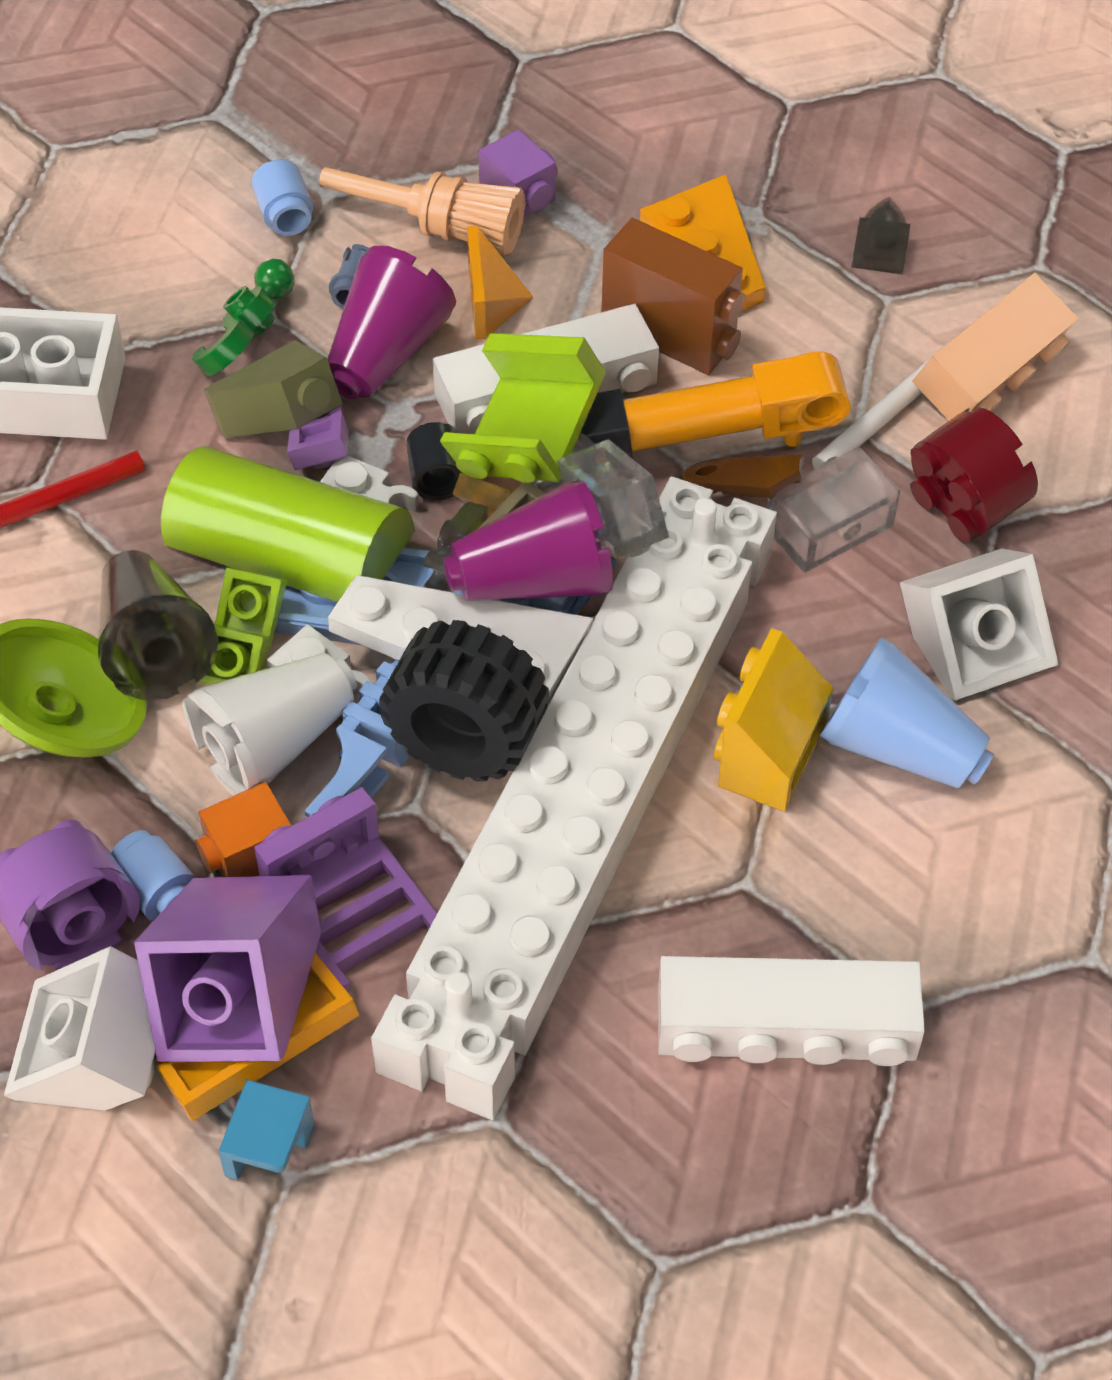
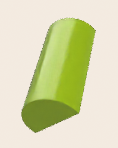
[161,446,415,602]

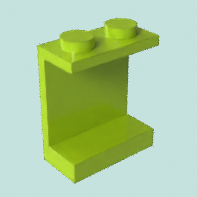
[440,333,606,483]

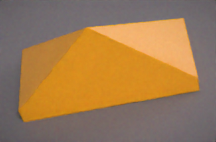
[467,226,533,339]

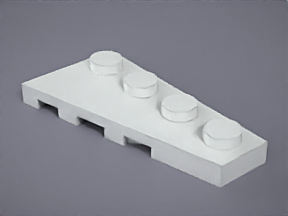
[328,575,593,705]

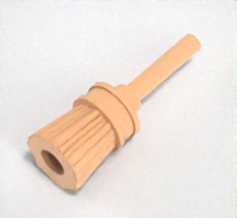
[319,167,526,257]

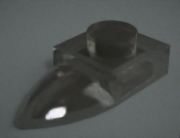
[852,197,911,275]

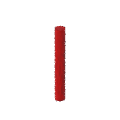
[0,450,145,528]

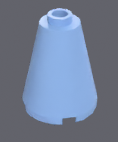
[819,637,994,788]

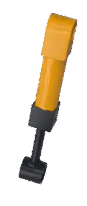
[406,351,851,500]

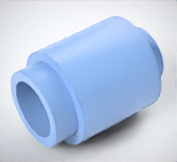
[251,159,313,236]
[111,830,196,921]

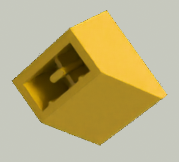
[713,628,833,812]

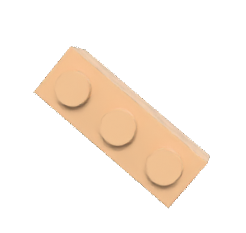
[912,273,1079,420]

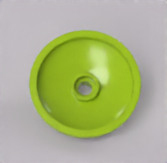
[0,618,147,757]

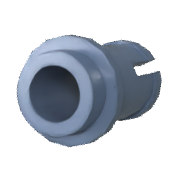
[329,244,369,309]

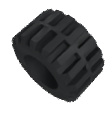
[379,620,550,782]

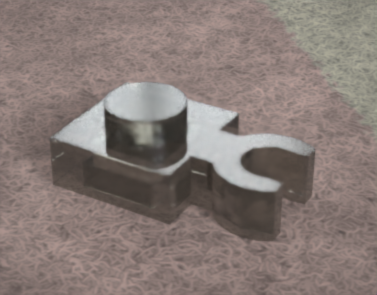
[424,501,488,592]

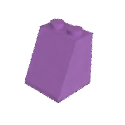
[134,875,321,1062]

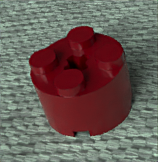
[910,407,1038,543]

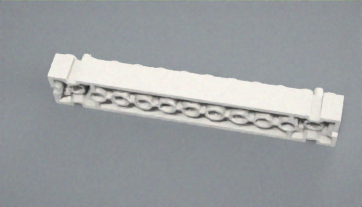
[371,476,777,1121]

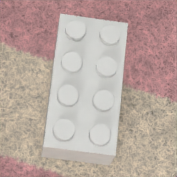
[0,307,126,440]

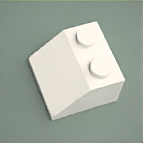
[900,548,1059,700]
[4,946,155,1111]

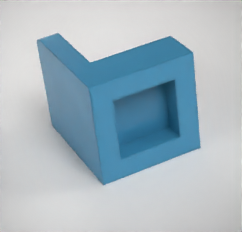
[218,1080,315,1180]

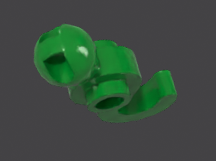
[192,259,295,377]

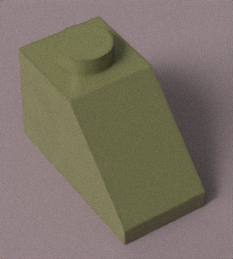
[204,340,342,438]

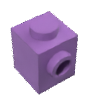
[478,129,557,217]

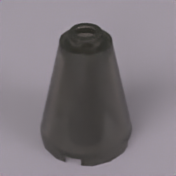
[98,550,218,700]

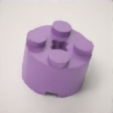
[0,819,140,971]

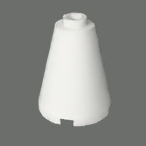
[182,653,357,796]

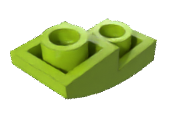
[196,567,287,685]

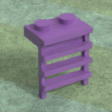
[254,787,437,991]

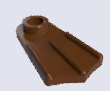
[682,455,805,498]

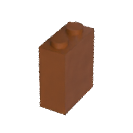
[601,217,745,376]

